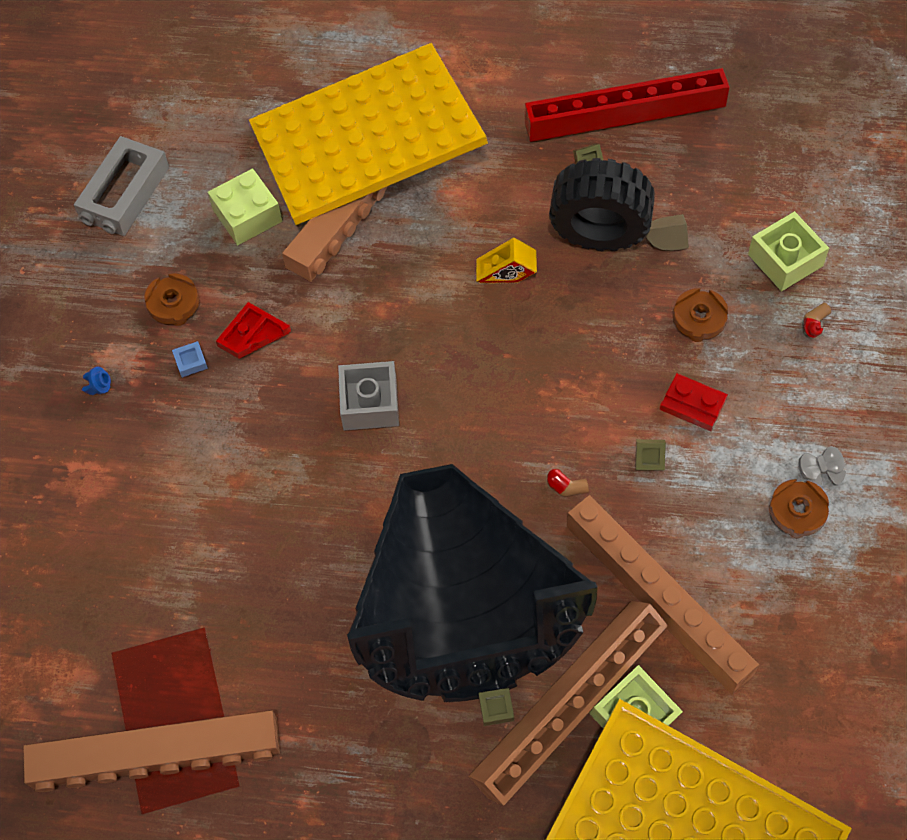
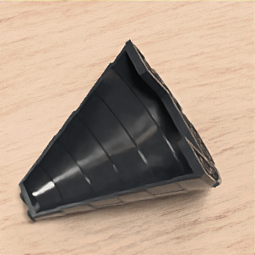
[347,464,598,702]

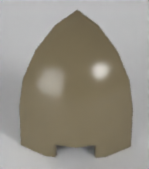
[646,214,689,251]

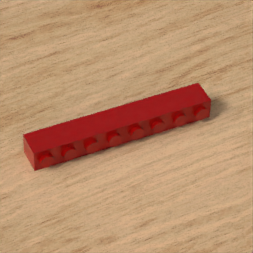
[525,68,730,142]

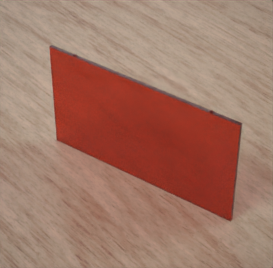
[111,627,240,815]

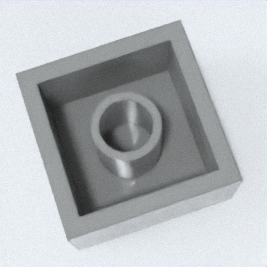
[338,361,399,430]

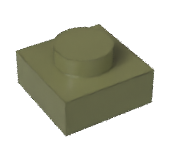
[573,143,603,164]
[635,439,666,470]
[479,688,514,726]

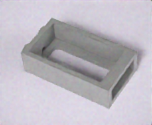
[74,136,169,236]

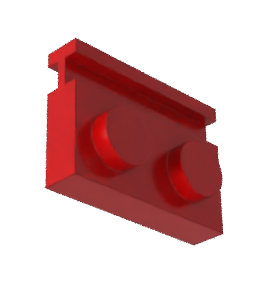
[659,373,728,432]

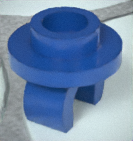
[82,367,111,395]

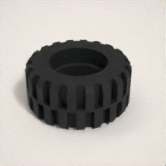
[549,158,655,251]

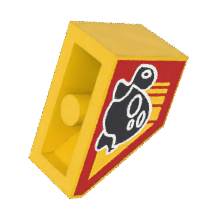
[476,238,537,283]

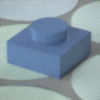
[172,341,208,377]

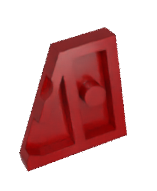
[216,302,291,359]

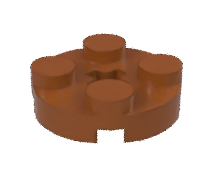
[144,273,199,326]
[673,288,728,342]
[769,479,829,539]

